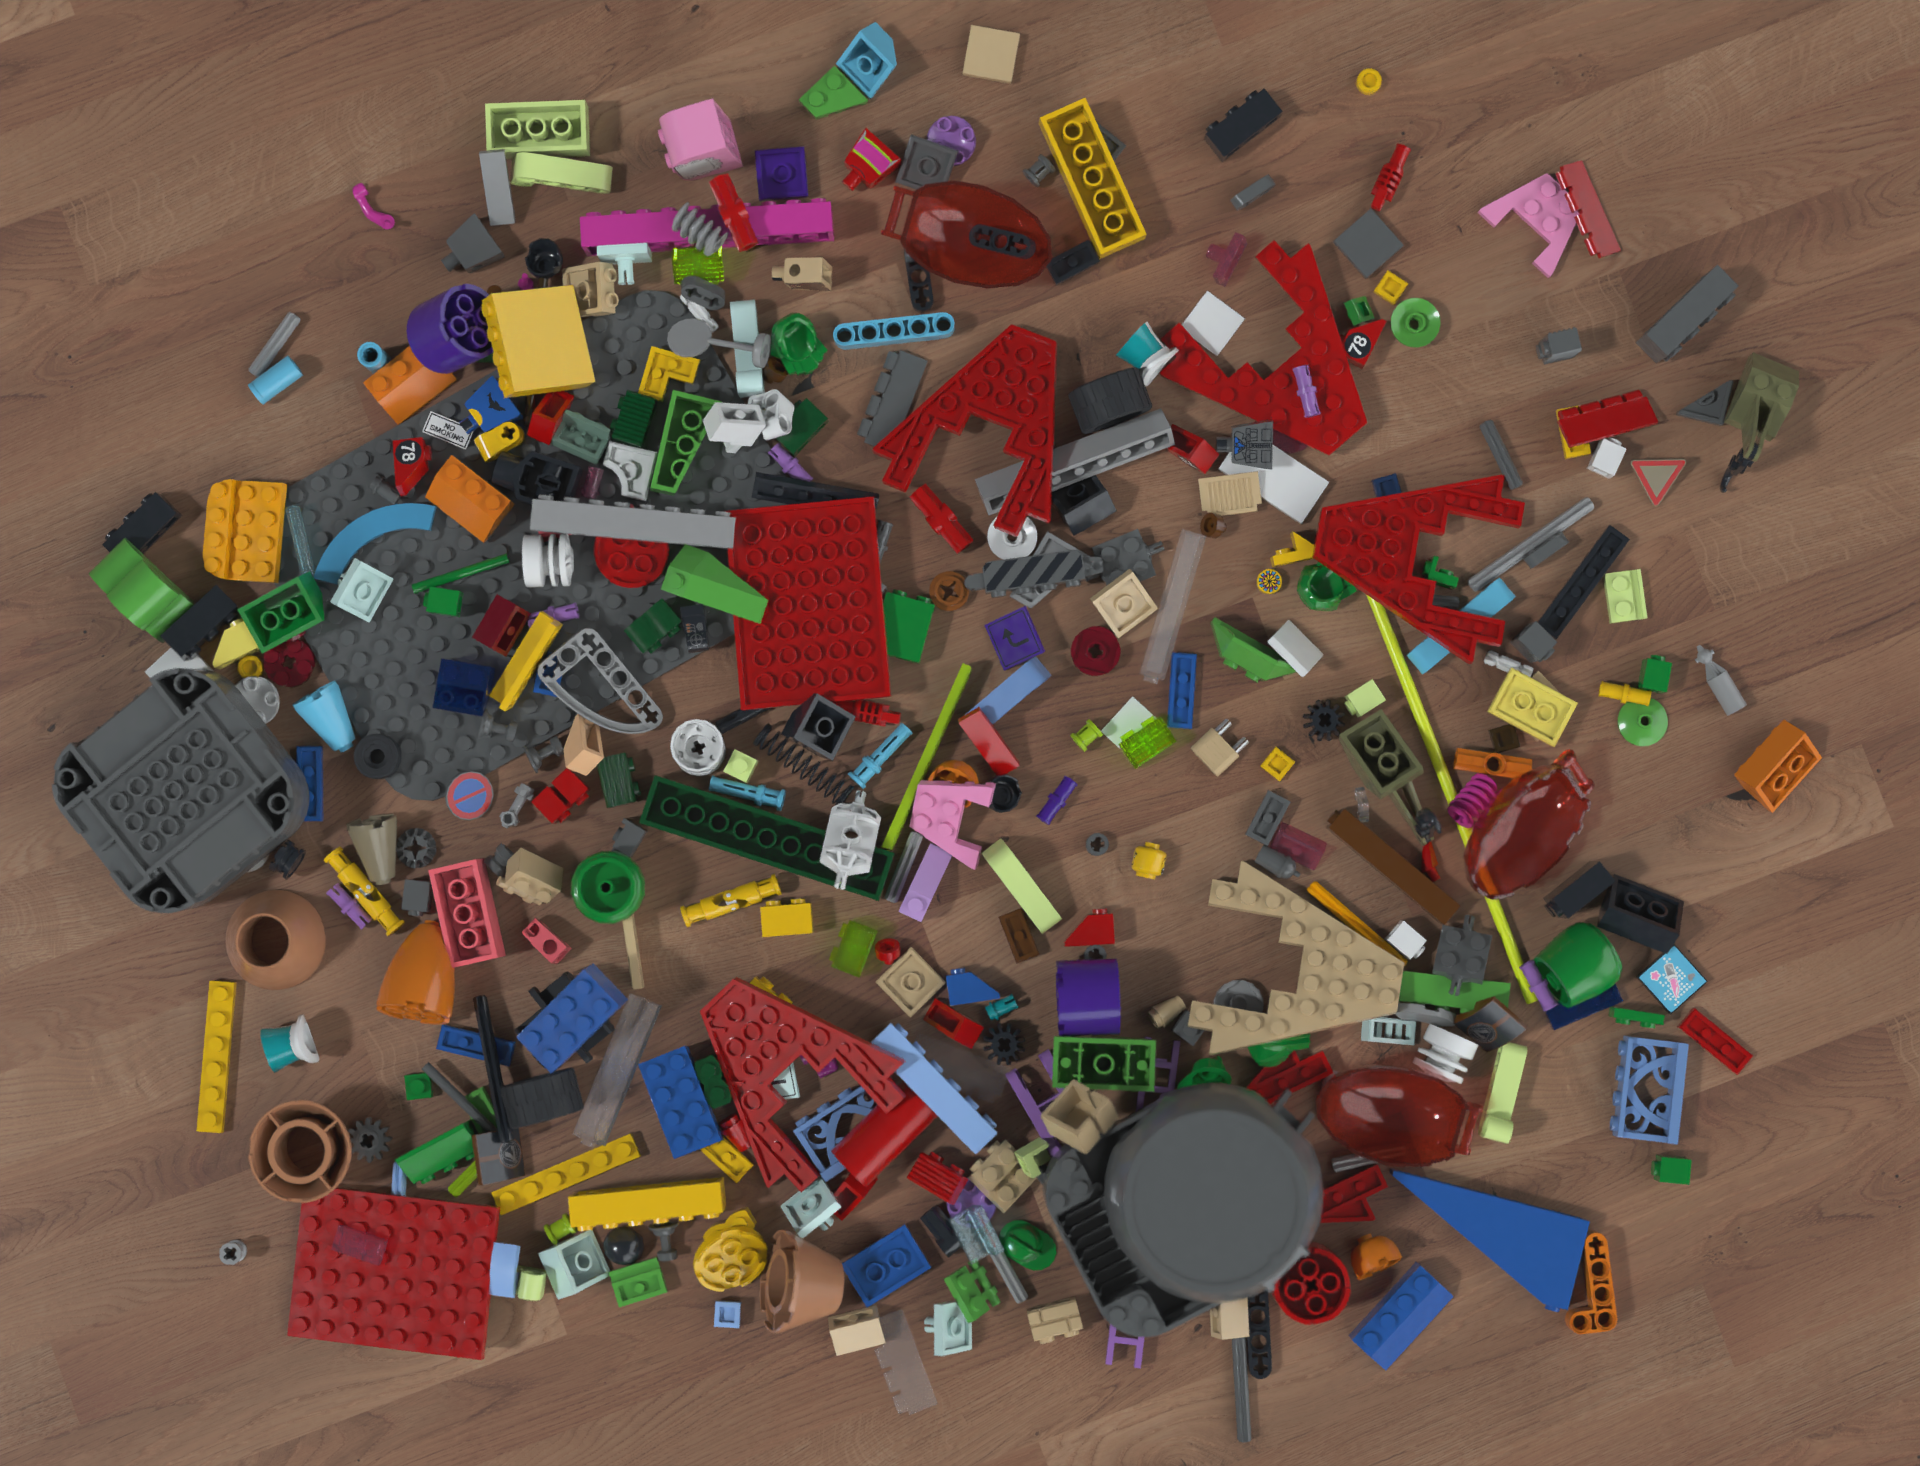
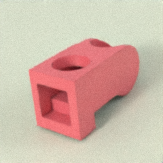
[522,917,572,965]

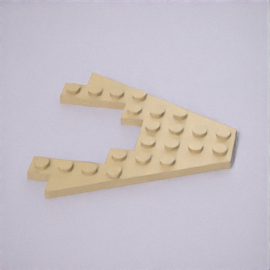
[1188,861,1404,1055]

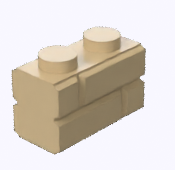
[1026,1296,1083,1344]

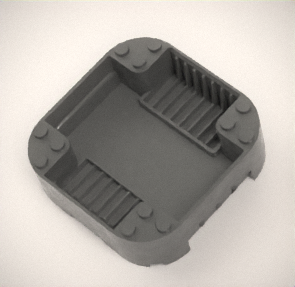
[52,668,309,913]
[1043,1090,1221,1337]

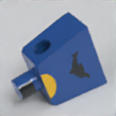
[459,376,524,434]

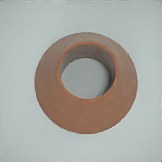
[225,890,327,990]
[249,1100,352,1203]
[759,1230,844,1333]

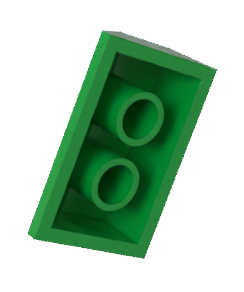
[237,571,324,654]
[395,1119,478,1185]

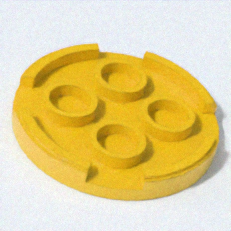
[693,1226,767,1292]

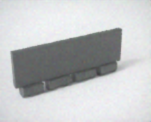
[857,350,928,447]

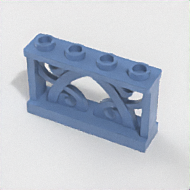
[1610,1036,1689,1144]
[793,1086,874,1182]

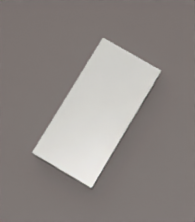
[1218,445,1329,524]

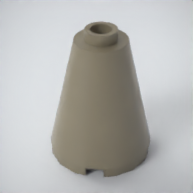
[346,814,397,885]

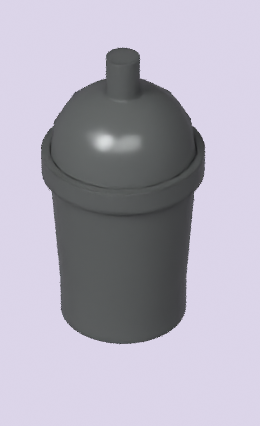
[1254,845,1301,879]

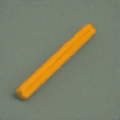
[1307,881,1408,967]

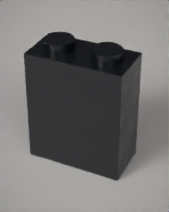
[1543,861,1615,919]

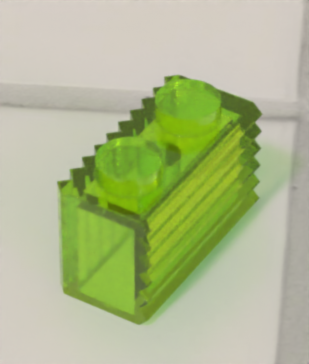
[672,246,725,285]
[1118,716,1177,769]
[829,920,878,978]

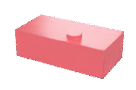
[428,858,506,968]

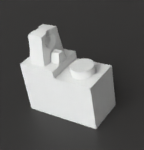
[703,402,766,453]

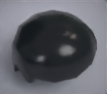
[525,238,563,279]
[988,774,1022,813]
[603,1226,645,1265]

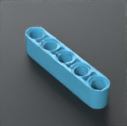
[833,312,955,350]
[1406,577,1516,674]

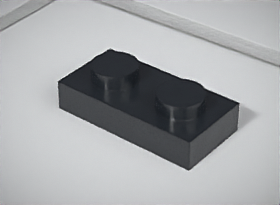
[1045,239,1100,286]

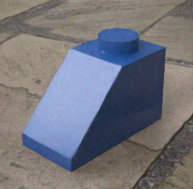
[946,968,1000,1006]

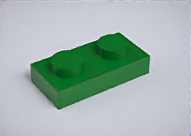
[1608,1007,1665,1029]

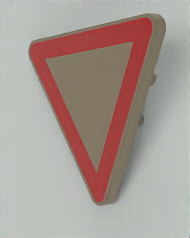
[1631,458,1686,506]

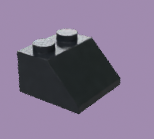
[1051,475,1117,536]
[781,693,856,761]

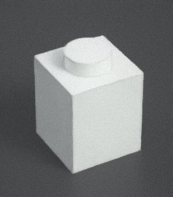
[1587,437,1626,479]
[1385,920,1427,959]

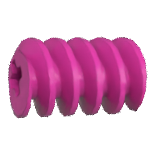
[1447,773,1497,828]

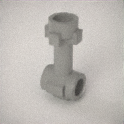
[499,783,535,829]

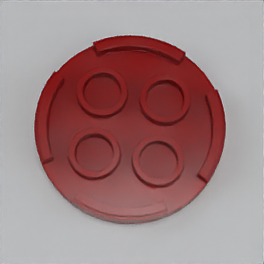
[593,537,669,588]

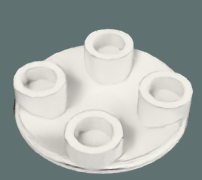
[235,676,280,724]

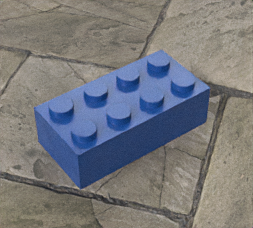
[516,963,628,1074]
[638,1046,724,1159]

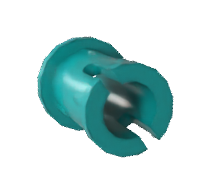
[985,994,1019,1021]

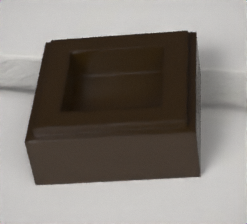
[1488,724,1521,753]

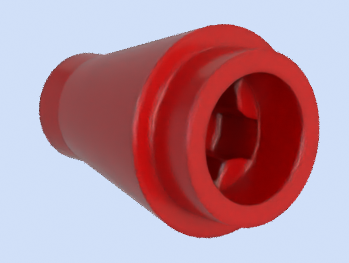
[719,1113,751,1152]

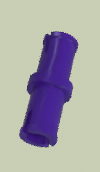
[1036,776,1078,825]

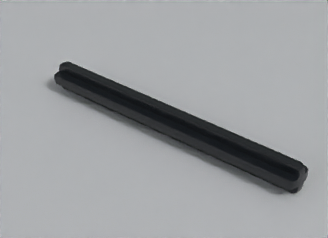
[473,995,514,1144]

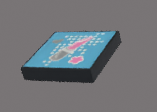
[1636,944,1708,1015]

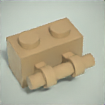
[496,848,563,905]

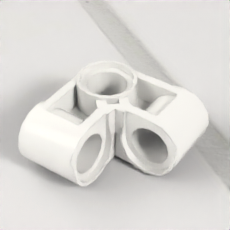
[748,389,794,440]

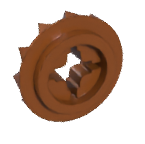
[929,571,969,611]

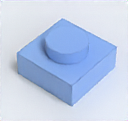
[714,1300,741,1328]

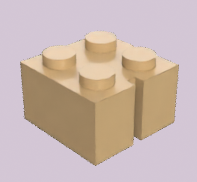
[1040,1079,1119,1154]

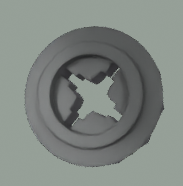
[396,828,436,868]

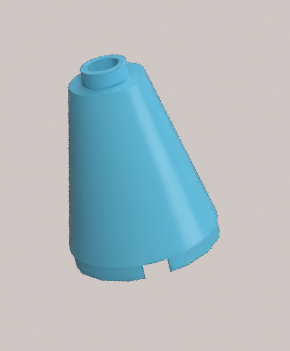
[292,681,356,753]

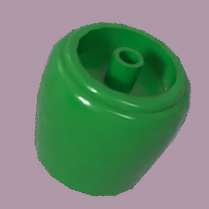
[571,850,645,924]
[1533,922,1622,1008]

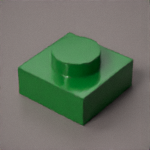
[1344,296,1375,326]
[404,1073,433,1100]

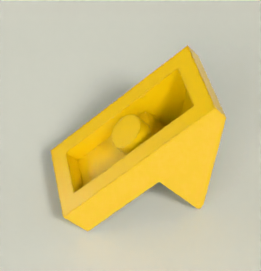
[1270,531,1314,568]

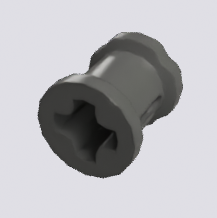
[1022,154,1055,188]

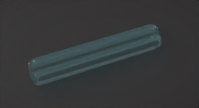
[286,505,315,577]

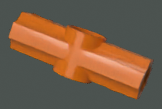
[1453,748,1532,781]

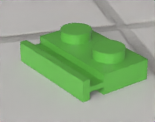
[608,1256,668,1307]

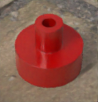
[875,938,901,965]

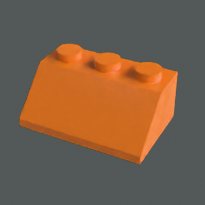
[363,346,457,425]
[425,455,515,543]
[1734,719,1822,813]

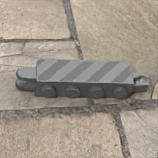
[964,550,1103,598]

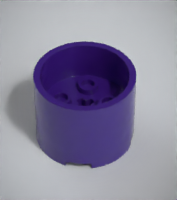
[407,284,494,374]
[1056,958,1121,1036]

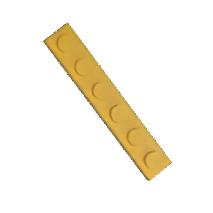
[196,980,237,1133]
[491,1133,641,1215]

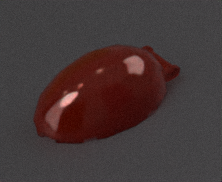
[881,180,1052,289]
[1463,749,1595,900]
[1316,1064,1484,1168]

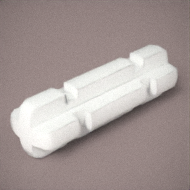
[680,295,718,333]
[1484,651,1533,677]

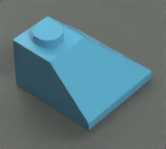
[836,22,897,99]

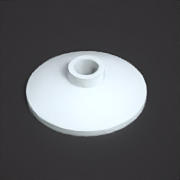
[987,517,1037,560]

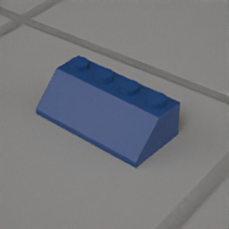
[1348,1262,1454,1370]

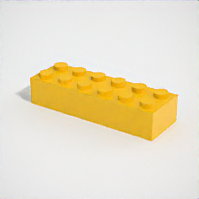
[1039,98,1147,259]
[568,1177,727,1231]

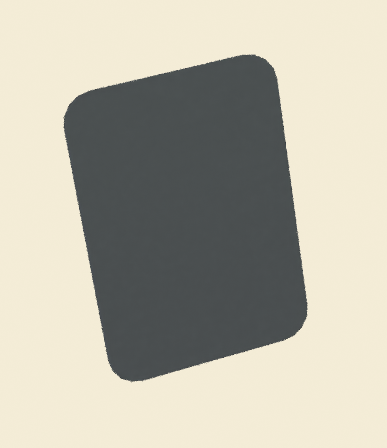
[274,290,789,801]

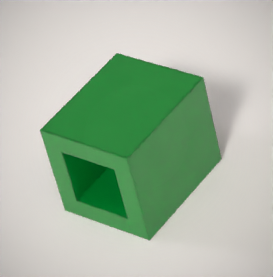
[423,587,463,618]
[1637,655,1672,694]
[1651,1155,1692,1185]

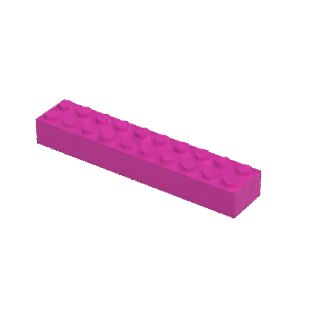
[580,198,834,256]

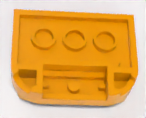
[203,479,287,583]

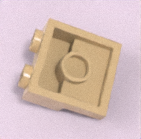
[562,262,619,317]
[967,1139,1037,1213]

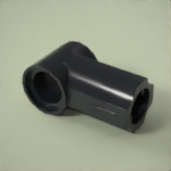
[920,1204,968,1258]

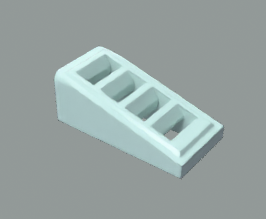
[1361,1017,1416,1045]

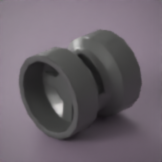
[483,843,514,877]

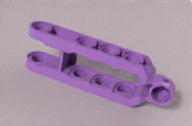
[1005,1049,1065,1157]

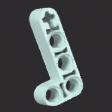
[730,299,765,398]

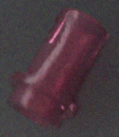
[580,466,604,500]

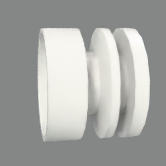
[522,534,574,588]
[670,719,726,776]
[1412,1023,1478,1084]

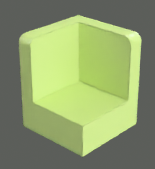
[1014,1137,1051,1179]

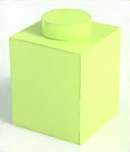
[1344,679,1386,717]
[723,749,759,783]

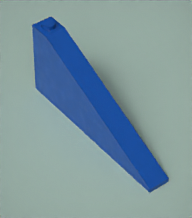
[1389,1168,1590,1312]

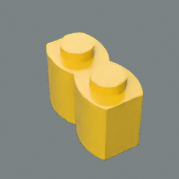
[703,1207,757,1240]

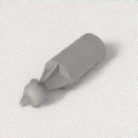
[1695,645,1747,716]

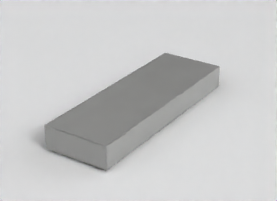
[479,149,516,226]

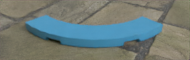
[313,503,437,585]

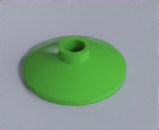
[1390,298,1441,348]
[1618,698,1668,746]

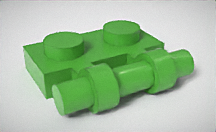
[944,1258,1001,1323]

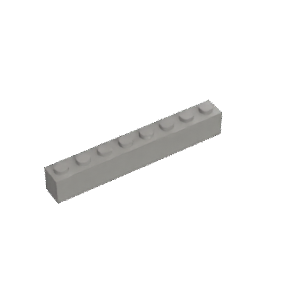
[975,408,1175,515]
[530,495,736,549]

